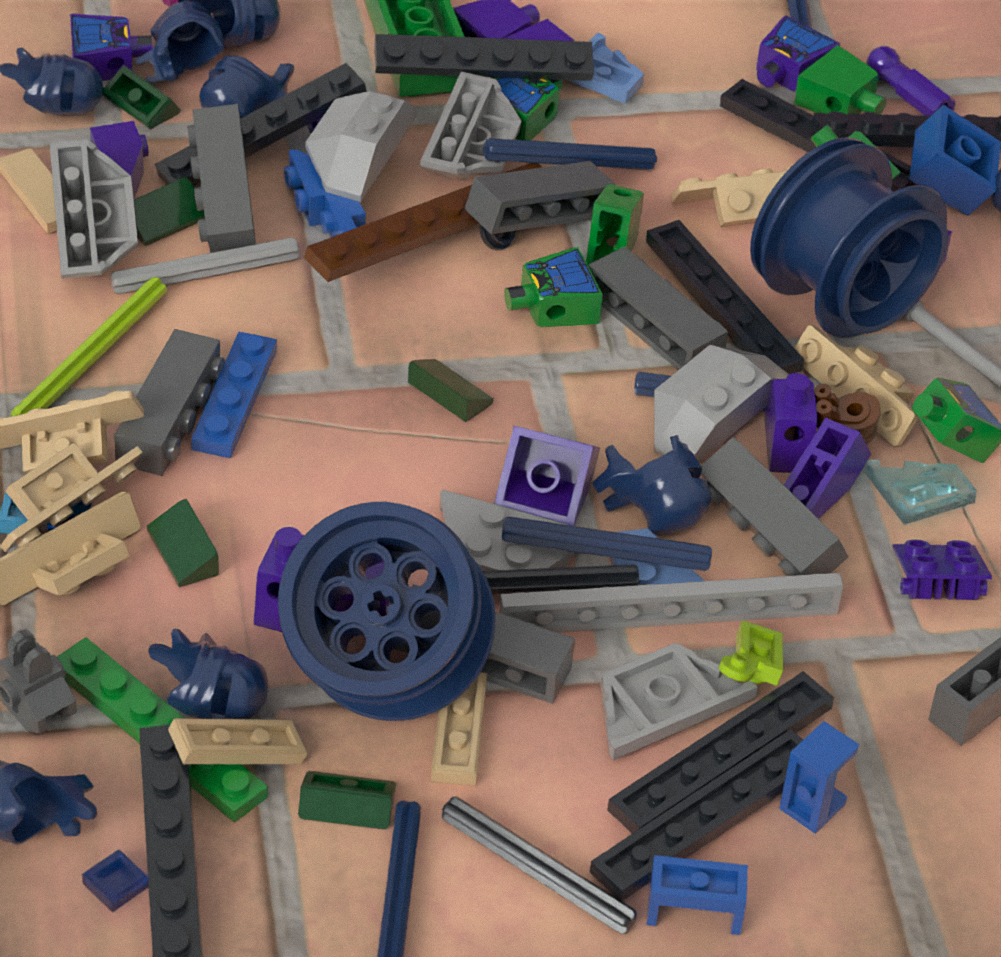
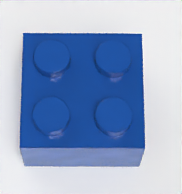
[909,105,1001,216]

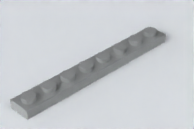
[499,573,843,632]

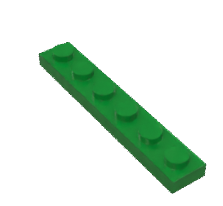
[57,637,268,823]

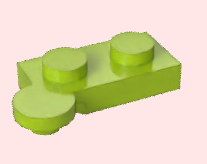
[719,620,783,686]

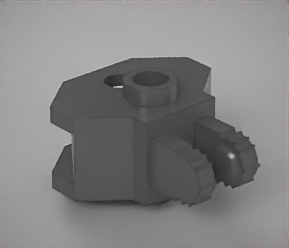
[0,629,77,734]

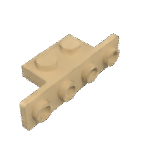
[671,167,790,227]
[795,325,919,446]
[0,391,144,475]
[0,443,143,552]
[0,491,141,605]

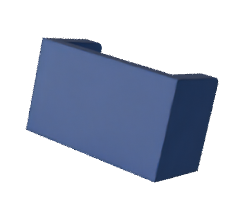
[779,721,859,834]
[646,855,748,935]

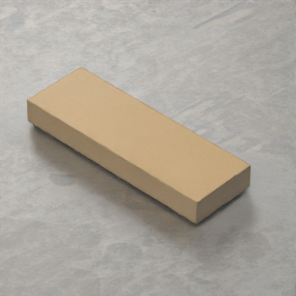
[0,148,57,234]
[431,673,487,786]
[168,719,307,764]

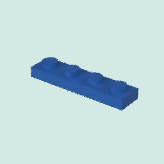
[191,332,277,458]

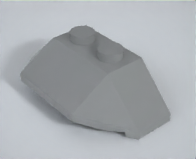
[420,72,521,180]
[306,91,418,202]
[49,139,138,279]
[654,345,789,462]

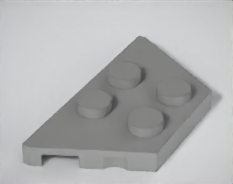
[440,489,576,571]
[601,643,758,760]

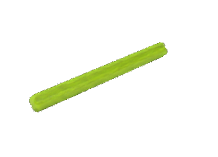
[11,277,167,417]

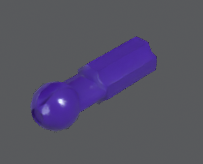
[866,46,956,116]

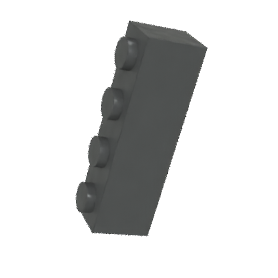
[187,104,256,253]
[464,161,616,234]
[589,246,728,370]
[114,329,225,476]
[701,437,849,576]
[393,584,575,704]
[928,637,1001,746]

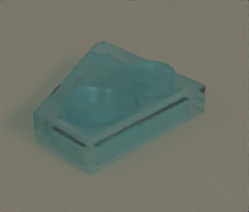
[864,459,977,525]

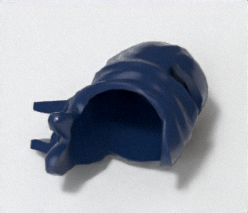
[135,0,224,84]
[178,0,281,48]
[0,47,103,117]
[199,55,294,119]
[592,435,712,536]
[148,629,268,719]
[0,760,97,845]

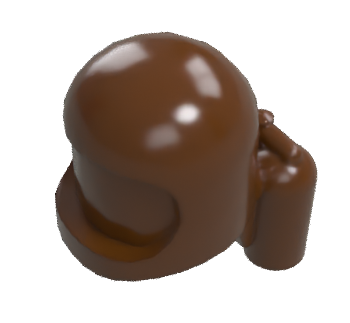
[814,384,880,445]

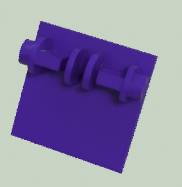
[892,539,992,600]

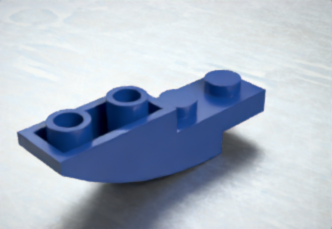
[284,149,366,270]

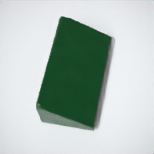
[103,65,181,129]
[134,177,205,246]
[408,359,494,422]
[147,499,219,587]
[298,771,396,830]

